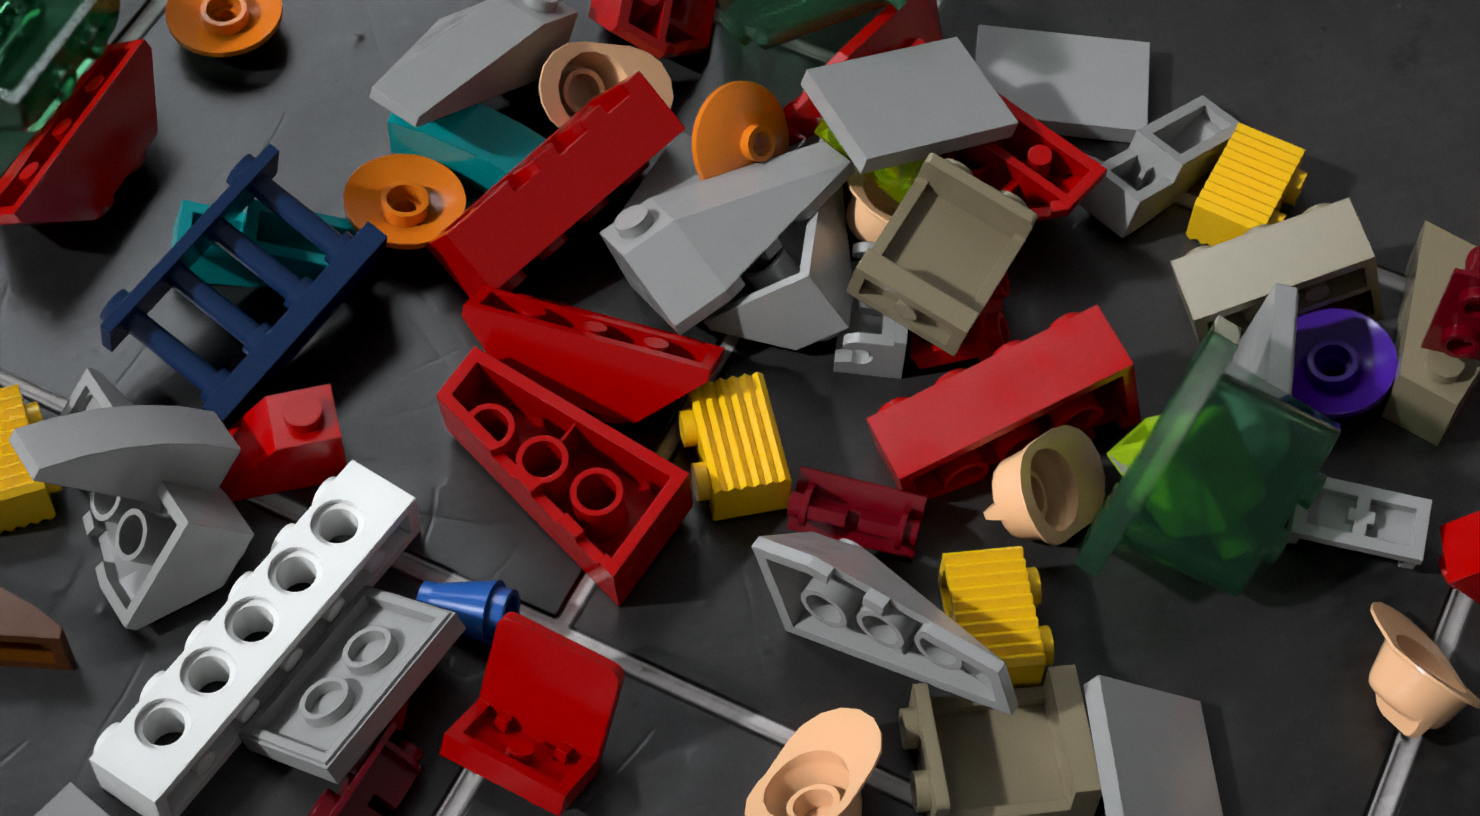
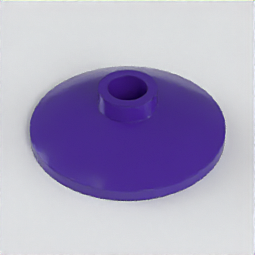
[1291,308,1398,418]

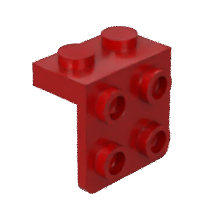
[439,612,625,816]

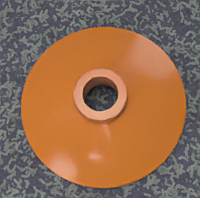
[165,0,283,57]
[692,81,789,181]
[343,154,466,250]

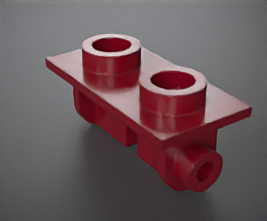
[1421,246,1480,361]
[787,466,928,559]
[307,721,424,816]

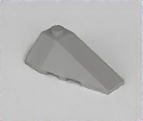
[369,0,578,128]
[703,128,853,350]
[599,141,856,336]
[60,368,254,630]
[751,531,1019,716]

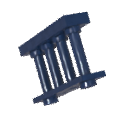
[99,143,388,429]

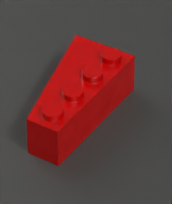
[425,71,686,298]
[866,305,1141,500]
[436,346,693,608]

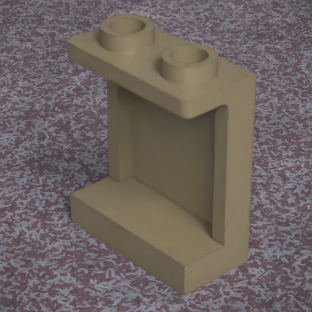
[846,153,1038,357]
[899,664,1102,816]

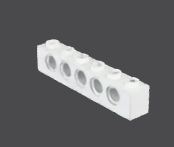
[89,460,420,816]

